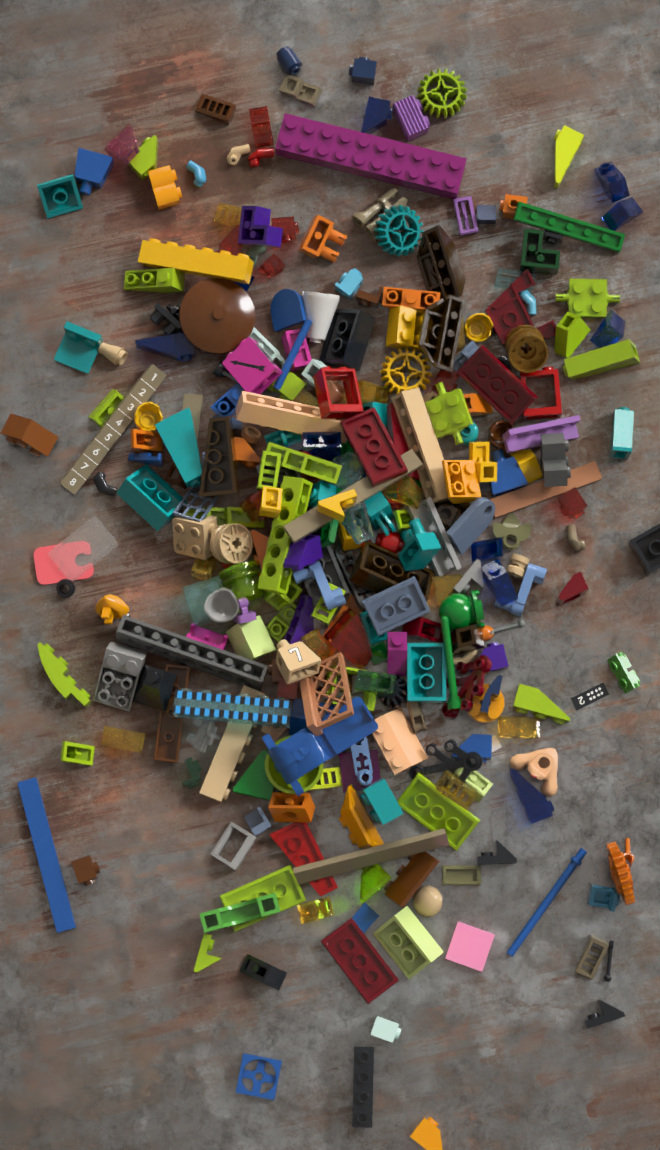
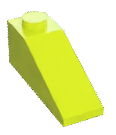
[554,125,584,189]

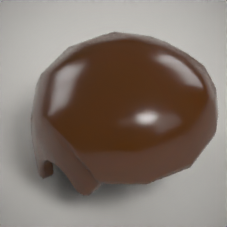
[488,420,513,450]

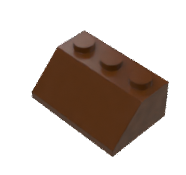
[384,851,440,909]

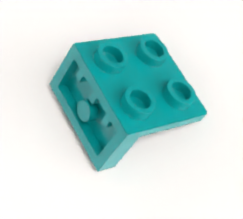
[54,321,103,374]

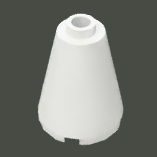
[302,291,340,343]

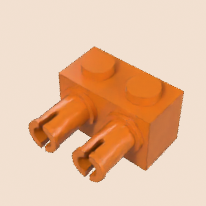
[297,214,347,263]

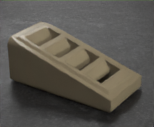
[575,934,609,980]

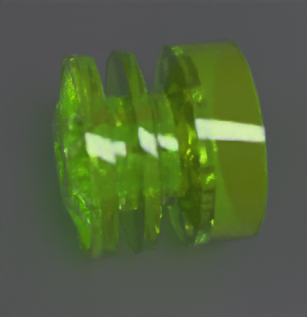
[219,561,266,601]

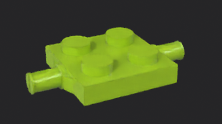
[555,278,620,318]
[425,382,473,445]

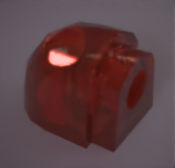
[257,254,286,277]

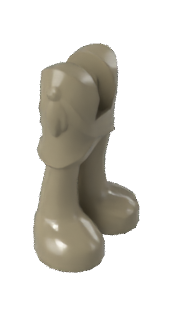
[352,187,408,242]

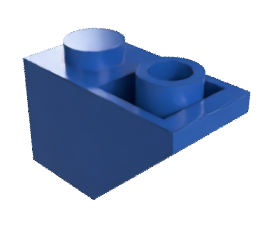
[210,383,245,417]
[452,734,492,763]

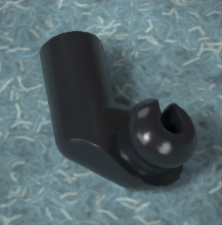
[94,472,117,497]

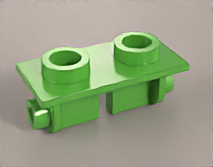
[607,652,641,694]

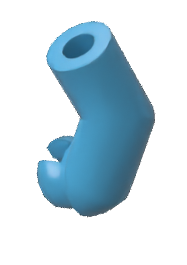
[186,160,207,187]

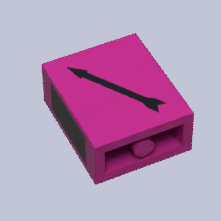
[222,337,283,394]

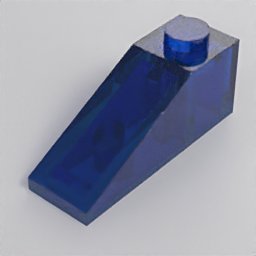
[135,333,196,362]
[509,768,555,825]

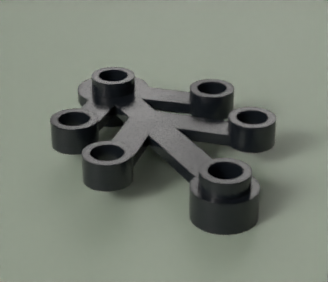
[409,739,483,792]

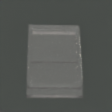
[48,516,119,582]

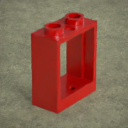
[313,367,363,419]
[519,367,562,420]

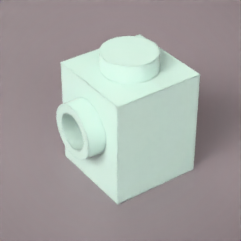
[302,359,328,387]
[370,1016,401,1043]

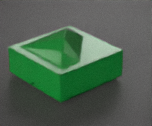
[366,640,387,666]

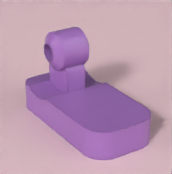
[233,597,257,624]

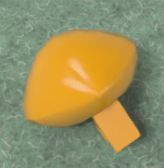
[95,594,129,624]

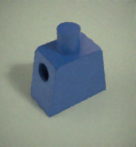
[75,148,114,196]
[490,449,528,498]

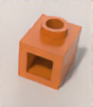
[499,194,528,219]

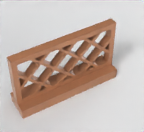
[299,652,354,737]

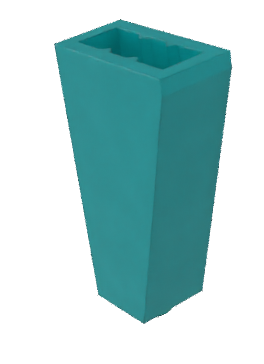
[155,407,203,488]

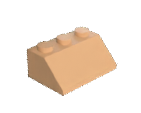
[371,708,428,776]

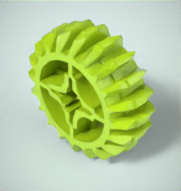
[417,68,467,119]

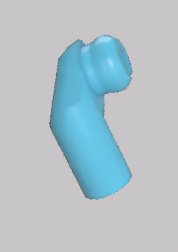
[518,290,536,316]

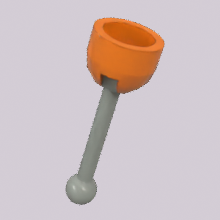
[480,619,525,641]

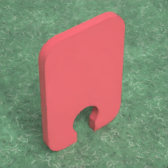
[34,541,94,585]

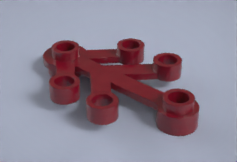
[442,655,492,719]

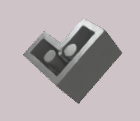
[540,433,571,487]

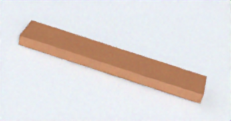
[489,461,602,518]

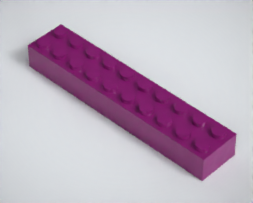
[275,113,467,199]

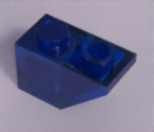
[594,162,630,203]

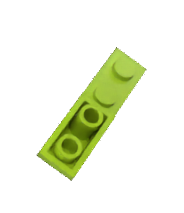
[37,642,92,708]

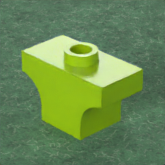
[263,573,302,611]

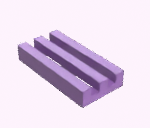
[453,196,479,237]

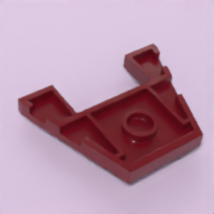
[485,269,556,345]

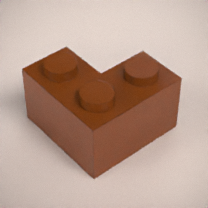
[0,413,58,457]

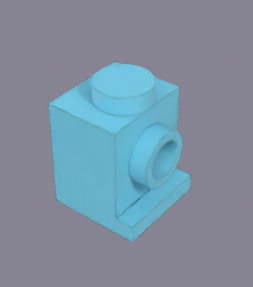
[335,268,363,300]

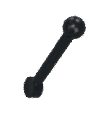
[604,941,614,982]

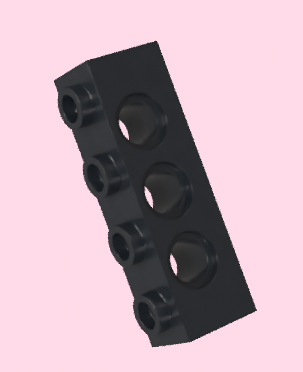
[352,1046,374,1128]

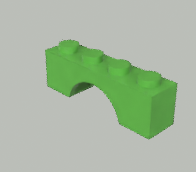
[199,893,281,933]

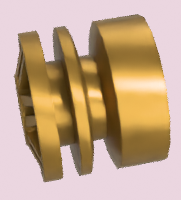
[505,325,548,373]

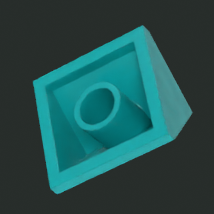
[37,174,83,219]

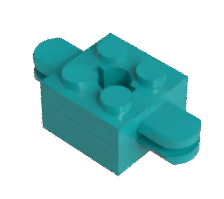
[347,472,396,537]

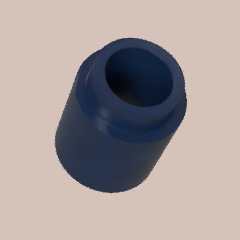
[276,46,302,75]

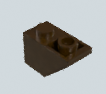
[450,625,485,656]

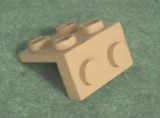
[172,515,218,560]

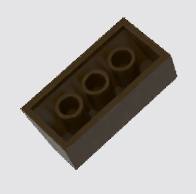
[350,540,434,602]

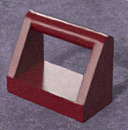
[556,571,589,606]

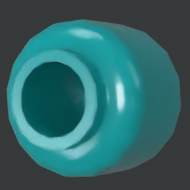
[460,421,479,446]

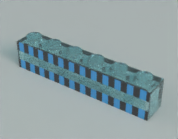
[173,688,293,728]

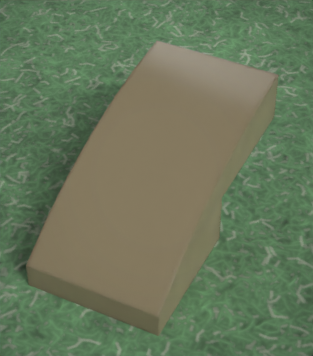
[279,74,323,107]

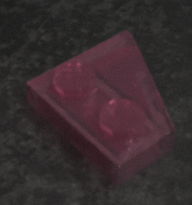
[104,123,140,165]

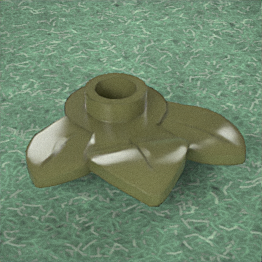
[493,513,531,551]

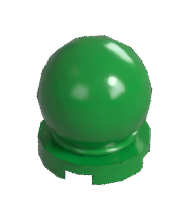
[439,590,485,631]

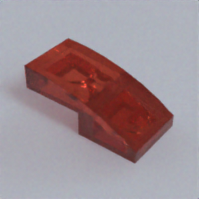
[249,106,274,148]

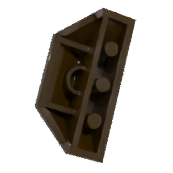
[417,225,466,299]
[418,295,466,373]

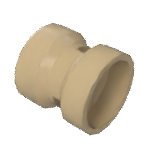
[506,553,530,578]

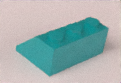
[116,464,188,531]
[407,643,446,703]

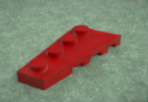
[269,822,338,897]

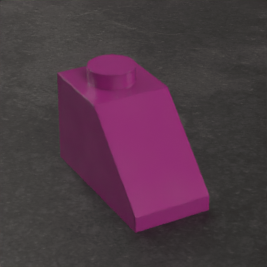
[386,632,407,676]

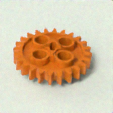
[606,842,635,905]

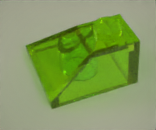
[359,864,392,905]

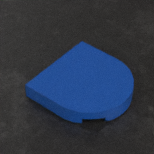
[270,289,307,332]

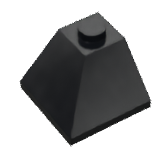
[133,665,177,712]

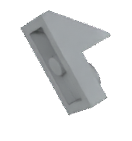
[453,559,484,594]

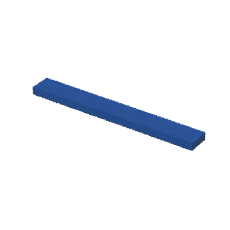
[17,777,76,933]

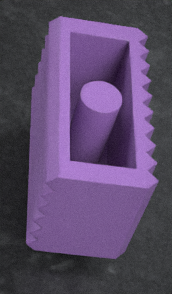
[393,95,430,141]

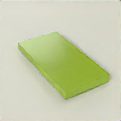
[397,773,480,851]
[219,865,306,932]

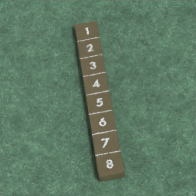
[59,364,167,495]

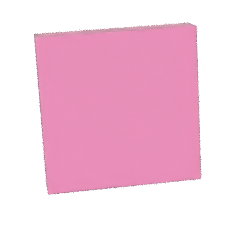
[445,922,495,972]

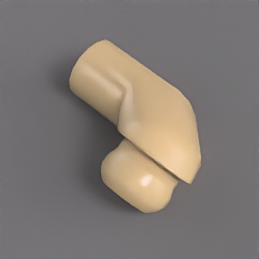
[227,144,251,165]

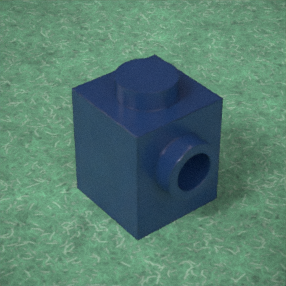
[349,57,377,85]

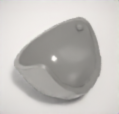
[204,588,239,622]

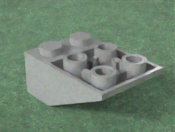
[93,641,148,712]

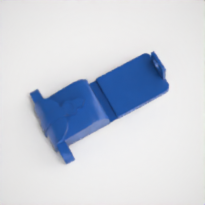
[262,697,378,796]

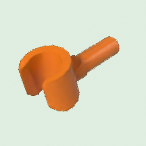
[624,838,634,867]

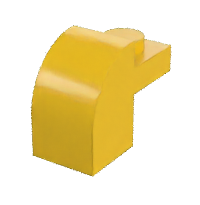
[469,441,497,482]

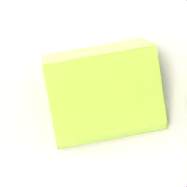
[226,615,276,661]

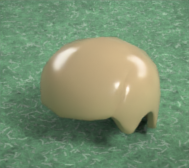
[413,885,442,917]

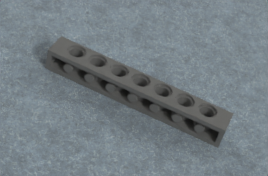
[116,615,269,692]

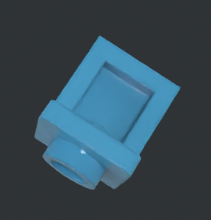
[588,884,620,912]

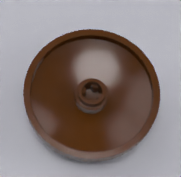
[179,278,255,354]

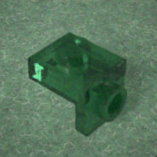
[182,757,202,789]

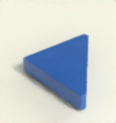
[128,453,164,467]

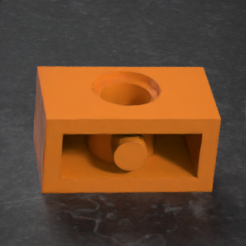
[268,792,315,823]

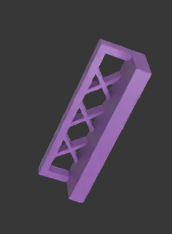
[502,415,580,454]

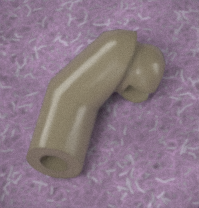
[566,524,586,552]

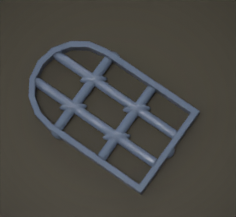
[173,484,218,522]

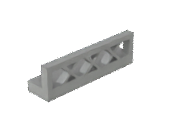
[406,497,462,578]

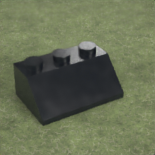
[319,309,375,371]

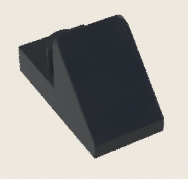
[477,840,517,865]
[584,999,625,1028]

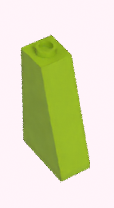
[562,339,640,380]

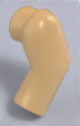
[453,650,478,666]

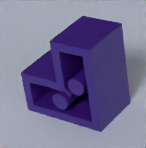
[238,206,283,247]

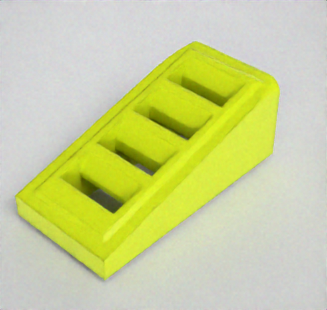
[308,767,342,791]

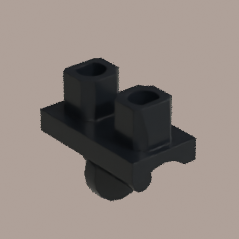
[150,303,182,338]

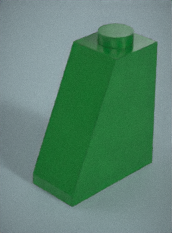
[233,748,274,801]

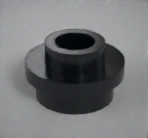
[56,579,76,598]

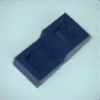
[479,675,502,714]

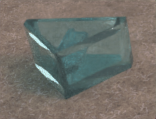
[341,501,374,545]

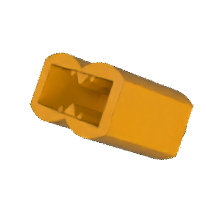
[148,165,183,210]

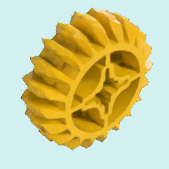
[380,348,432,395]

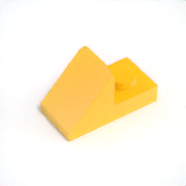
[317,489,357,522]

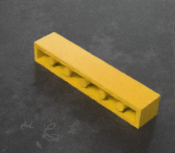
[138,238,254,284]

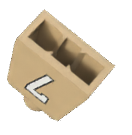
[276,639,321,684]

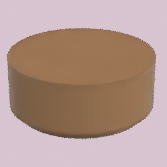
[241,426,261,443]

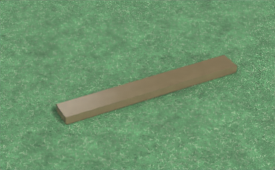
[283,449,423,544]
[293,828,449,885]

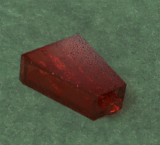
[323,608,373,669]

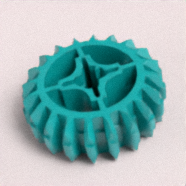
[374,205,424,257]

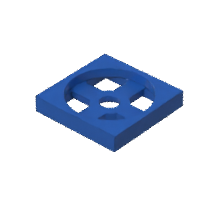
[236,1053,282,1100]

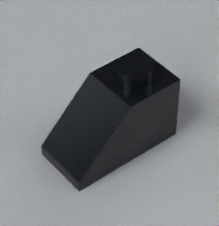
[239,954,287,991]

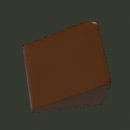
[165,463,187,489]

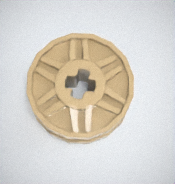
[210,523,253,564]

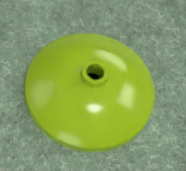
[265,735,324,794]

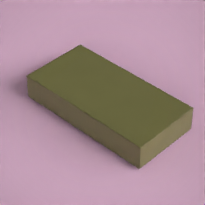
[442,865,481,885]

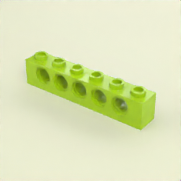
[258,476,313,595]

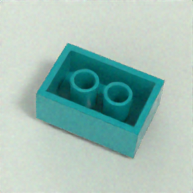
[360,778,404,825]

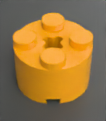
[466,684,504,724]

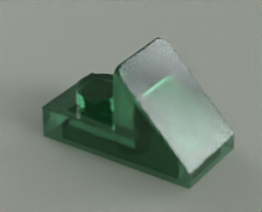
[355,670,396,697]

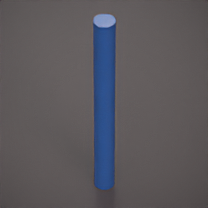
[273,319,312,390]

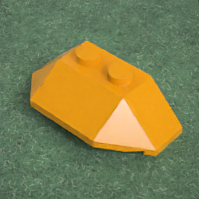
[339,784,384,849]

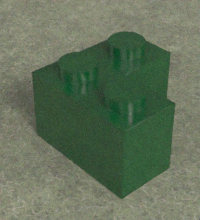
[519,229,560,275]

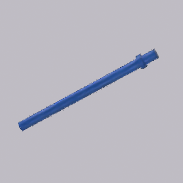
[506,848,587,957]

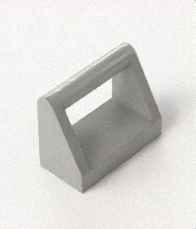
[210,822,257,871]

